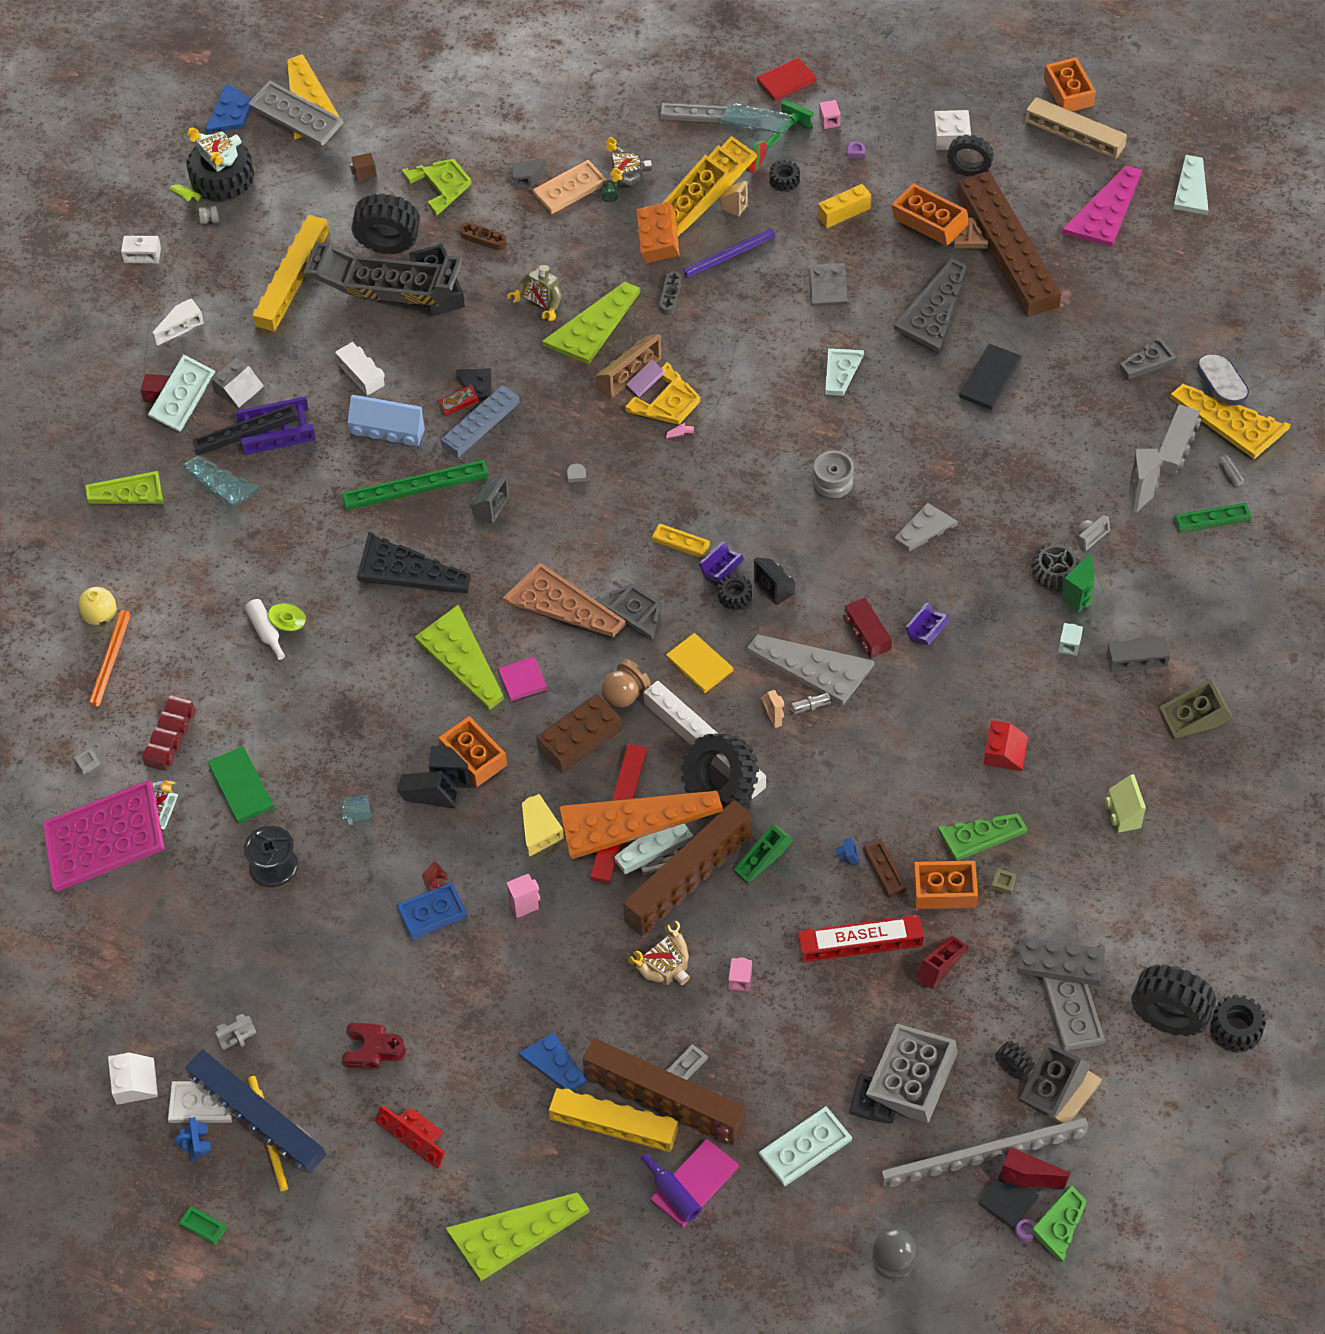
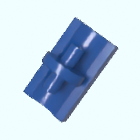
[174,1117,211,1161]

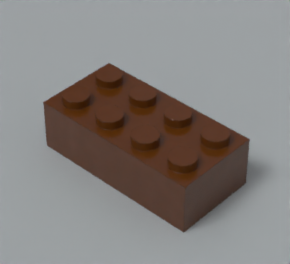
[536,693,622,773]

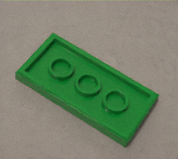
[208,746,274,824]

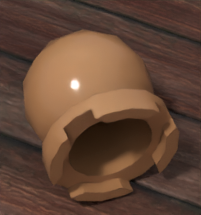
[602,659,651,708]

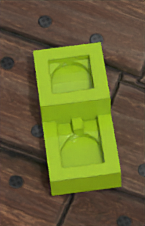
[169,184,201,202]

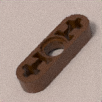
[460,223,507,250]

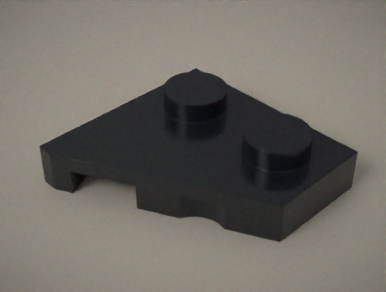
[456,368,491,401]

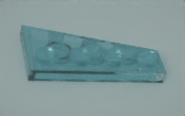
[184,456,260,509]

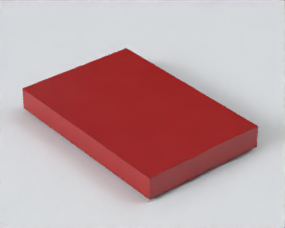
[757,57,817,101]

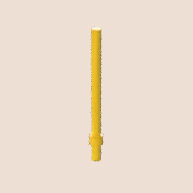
[248,1076,288,1191]

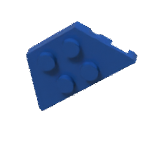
[205,83,252,134]

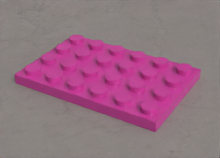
[43,780,165,892]

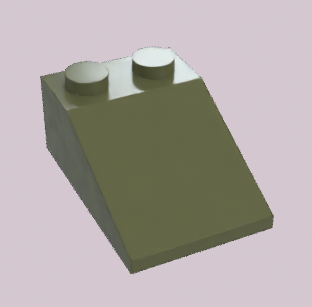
[1160,679,1233,738]

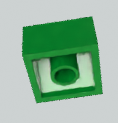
[1061,555,1095,612]

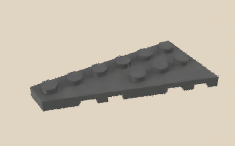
[894,259,967,353]

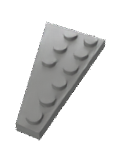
[747,634,875,705]

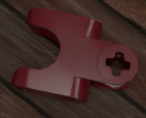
[341,1023,406,1070]

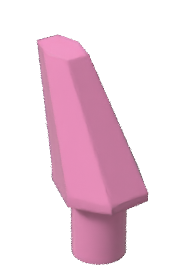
[666,423,694,439]

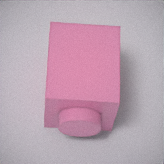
[819,100,841,129]
[729,957,752,992]

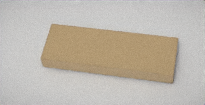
[1048,1070,1102,1124]

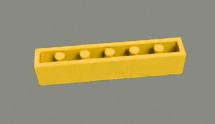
[549,1088,678,1153]

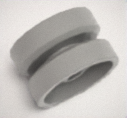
[813,450,854,498]

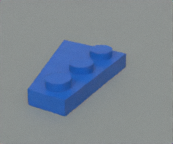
[518,1033,587,1091]

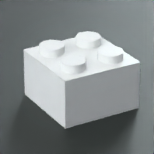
[933,110,971,150]

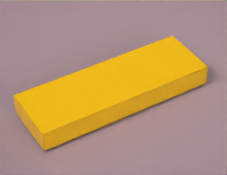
[652,524,710,559]

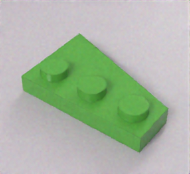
[1030,1185,1087,1262]

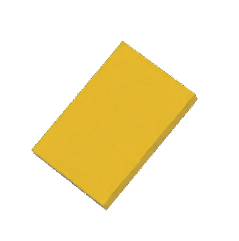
[666,633,733,693]

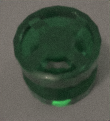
[601,181,618,202]

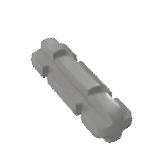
[1219,455,1244,487]

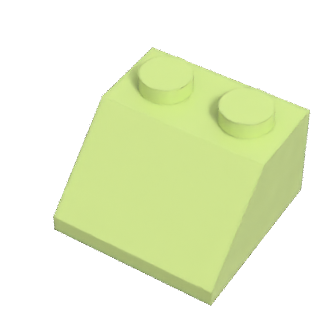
[1105,774,1146,833]

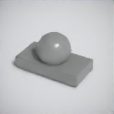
[1079,515,1110,551]

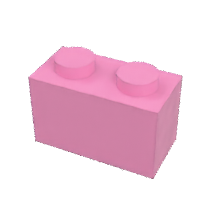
[506,873,540,918]

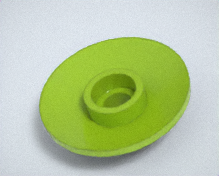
[268,603,306,631]

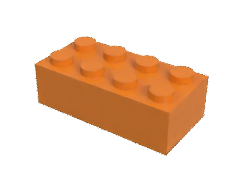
[891,183,969,246]

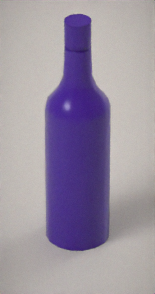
[641,1153,702,1222]

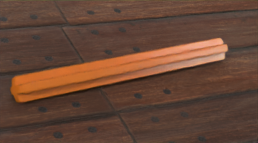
[89,610,130,707]

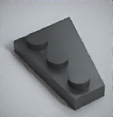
[1120,337,1177,380]

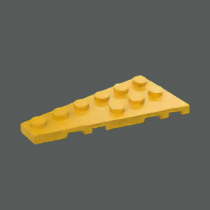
[287,54,339,139]
[1170,384,1291,459]

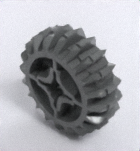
[1031,542,1081,590]

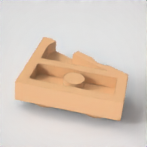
[760,690,784,728]

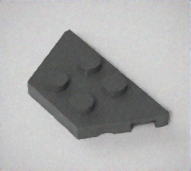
[595,583,661,640]

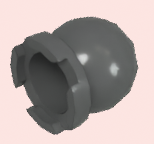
[873,1227,917,1280]

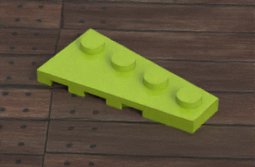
[85,471,164,504]

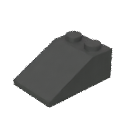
[1020,1042,1091,1117]

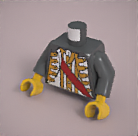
[605,137,652,188]

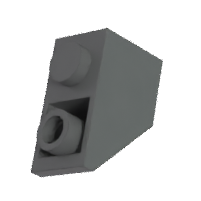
[512,159,547,190]

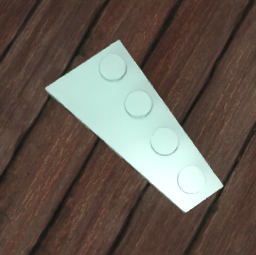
[1173,155,1208,215]
[615,824,694,874]

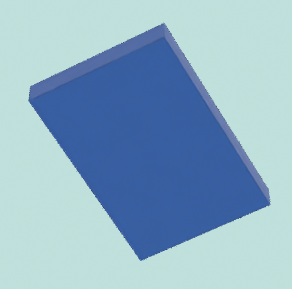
[396,882,468,940]

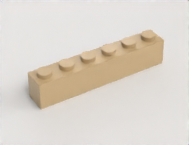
[1025,97,1127,159]

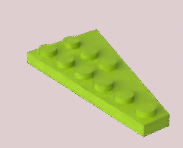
[542,282,640,365]
[415,605,504,710]
[446,1192,590,1281]

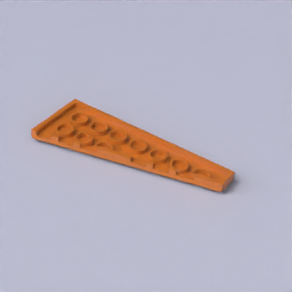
[560,791,723,859]

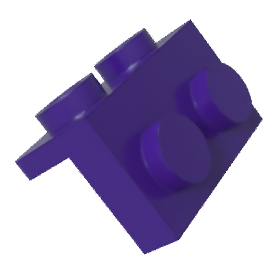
[699,541,744,583]
[905,603,950,646]

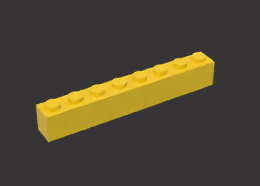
[252,215,329,332]

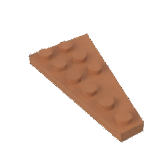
[503,563,626,637]

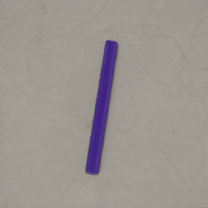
[683,228,775,278]

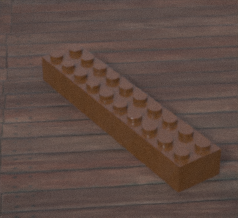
[957,171,1061,317]

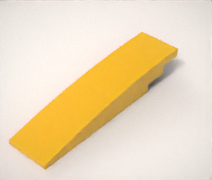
[638,136,757,236]

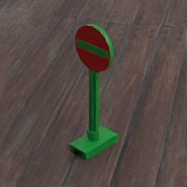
[746,100,814,173]

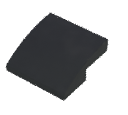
[849,1074,896,1124]

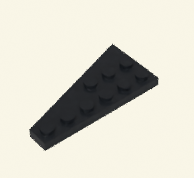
[357,532,471,594]

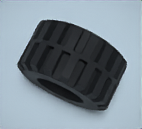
[1210,994,1266,1053]

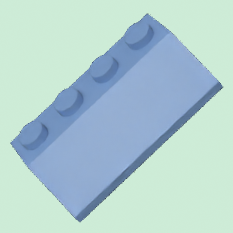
[348,395,425,446]

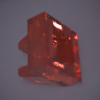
[421,861,448,890]

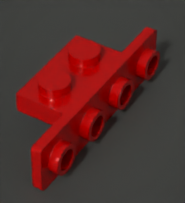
[375,1105,446,1169]

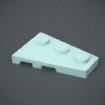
[825,349,864,396]

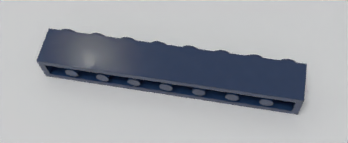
[185,1049,327,1174]

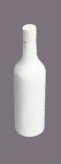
[244,599,285,660]

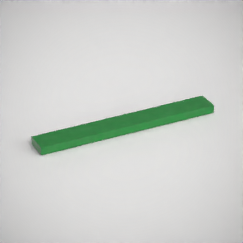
[342,460,489,511]

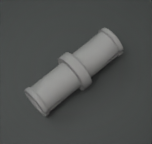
[790,692,831,715]

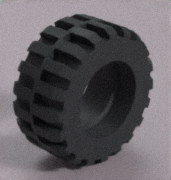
[187,137,254,201]
[351,193,420,254]
[681,733,759,809]
[1131,964,1216,1036]

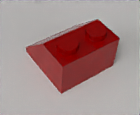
[983,720,1028,771]

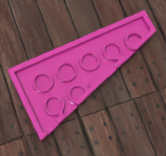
[1062,166,1142,247]

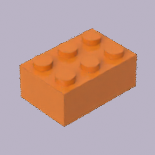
[1044,57,1096,112]
[637,202,680,264]
[439,716,507,787]
[913,861,978,909]

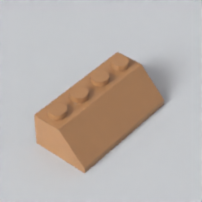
[596,334,662,399]

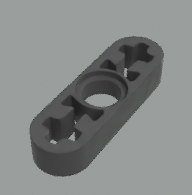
[660,271,682,315]

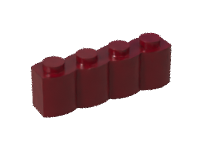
[142,695,196,771]

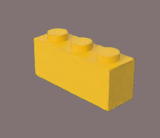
[818,184,871,229]

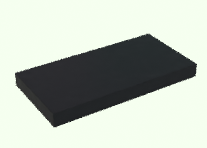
[959,344,1022,410]

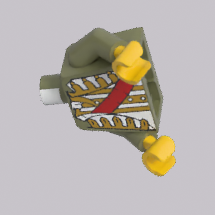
[507,265,562,321]

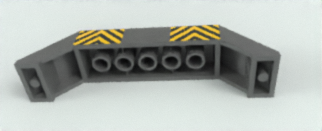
[304,242,463,306]

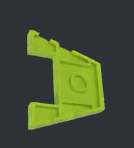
[402,159,472,216]

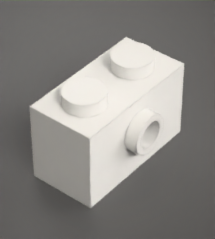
[121,236,161,263]

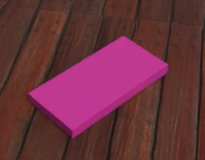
[651,1139,739,1228]

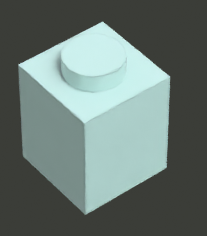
[1058,623,1083,656]

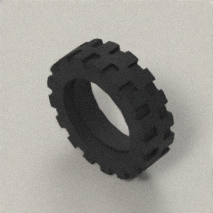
[947,134,994,177]

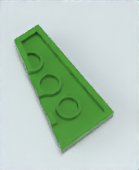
[938,813,1027,861]

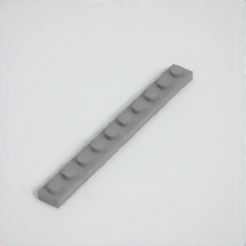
[881,1118,1088,1187]

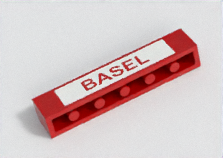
[798,915,924,963]

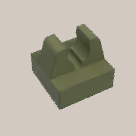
[991,868,1017,895]

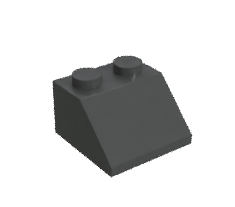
[471,474,509,524]

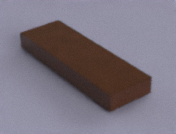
[863,839,907,898]

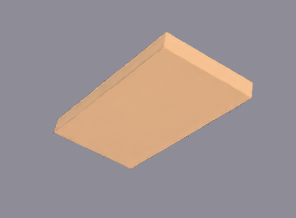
[532,160,608,214]

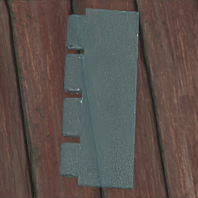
[721,103,791,135]

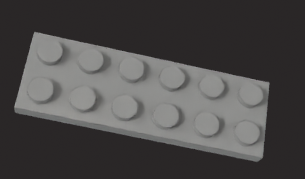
[248,80,344,146]

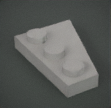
[894,503,958,551]

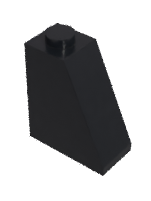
[397,771,460,809]

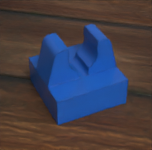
[836,837,859,865]

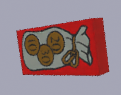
[439,385,479,416]

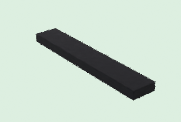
[193,404,299,456]

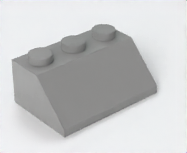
[1129,449,1162,513]

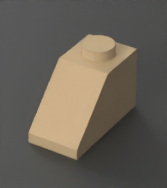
[720,181,747,216]

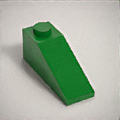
[734,824,794,883]

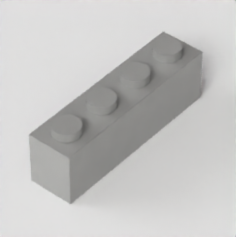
[1159,404,1201,476]

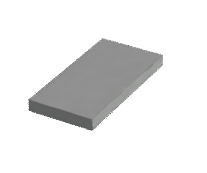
[1042,977,1105,1051]

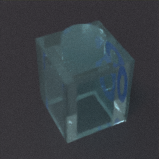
[341,794,372,825]

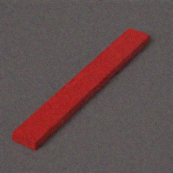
[590,744,647,884]

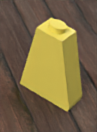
[522,794,564,857]

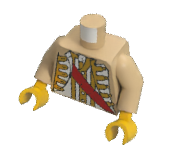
[628,921,690,985]

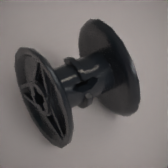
[244,825,298,887]

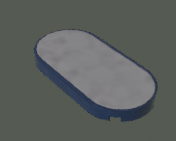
[1197,354,1249,406]

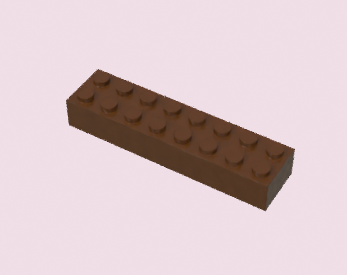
[623,800,752,936]
[582,1038,745,1145]

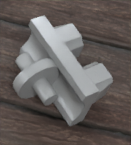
[215,1014,257,1050]

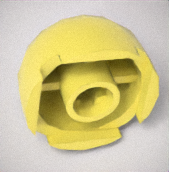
[78,587,117,625]

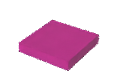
[498,657,547,701]

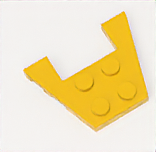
[625,362,700,425]

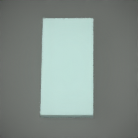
[148,354,215,433]
[758,1106,852,1187]

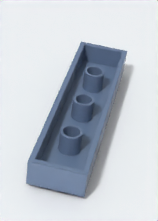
[441,385,519,457]

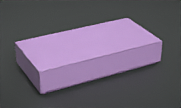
[627,360,665,397]

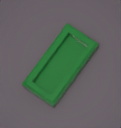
[178,1206,227,1246]

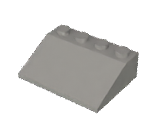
[866,1024,958,1123]

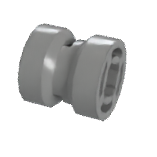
[199,206,219,225]

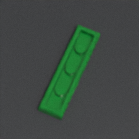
[1174,503,1252,533]

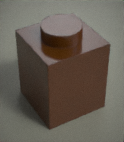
[350,152,377,181]

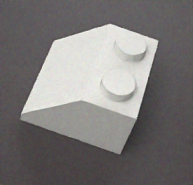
[108,1053,158,1105]

